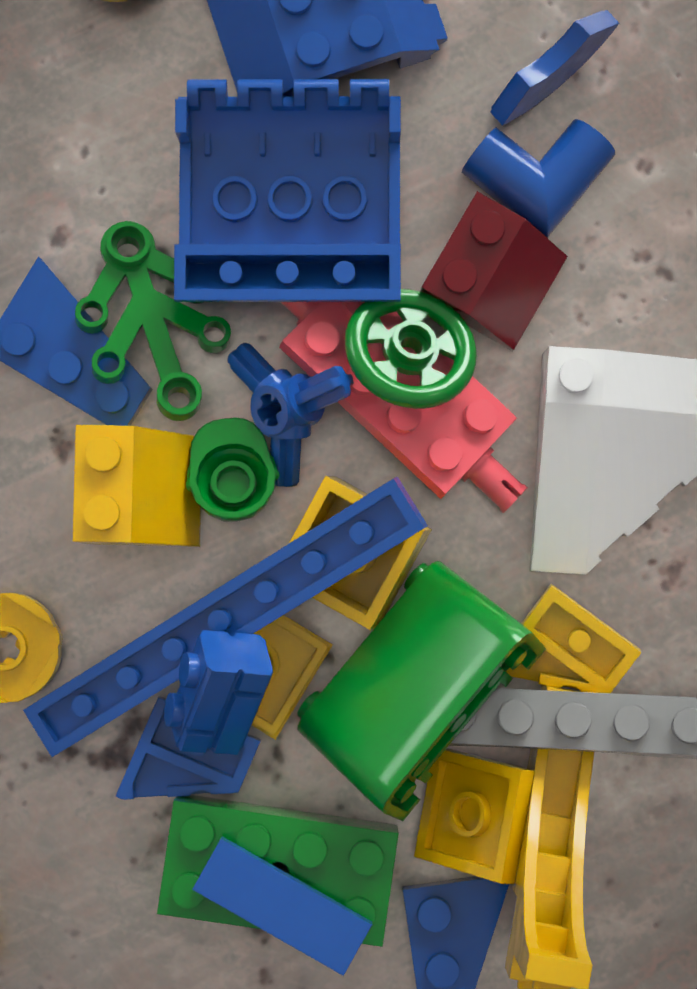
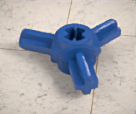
[227,343,354,487]

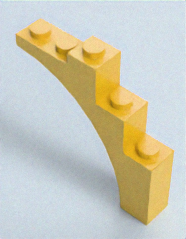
[505,685,594,989]

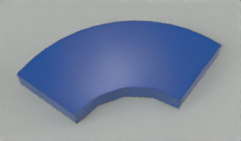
[490,10,620,126]

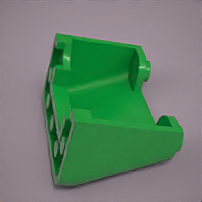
[297,561,546,821]

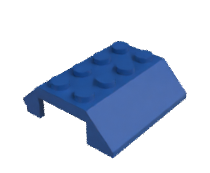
[207,0,448,97]
[174,79,401,302]

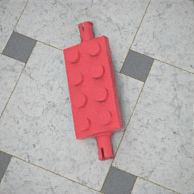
[279,302,528,513]

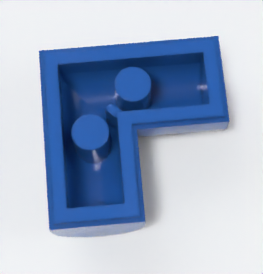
[461,119,615,238]

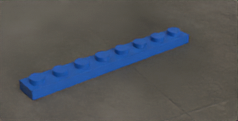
[23,477,428,757]

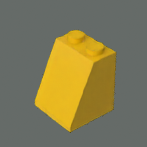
[72,425,201,547]

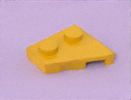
[506,584,642,693]

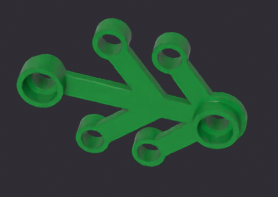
[75,221,231,421]

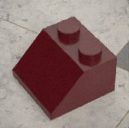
[420,191,568,351]

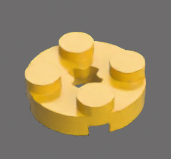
[0,593,63,703]

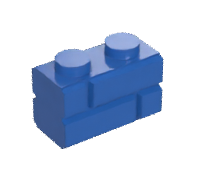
[164,630,273,755]

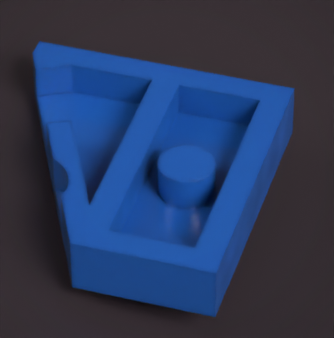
[115,696,261,800]
[402,876,509,989]

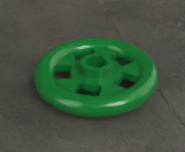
[345,289,477,409]

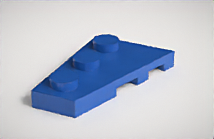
[0,256,153,426]

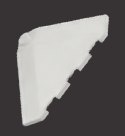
[530,346,697,575]

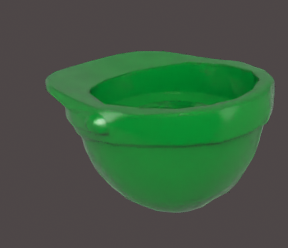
[186,417,280,522]

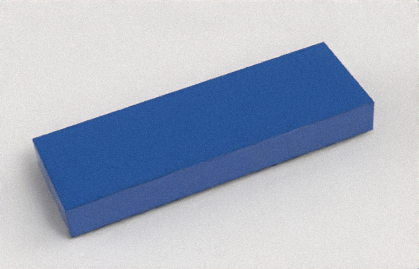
[192,836,372,976]

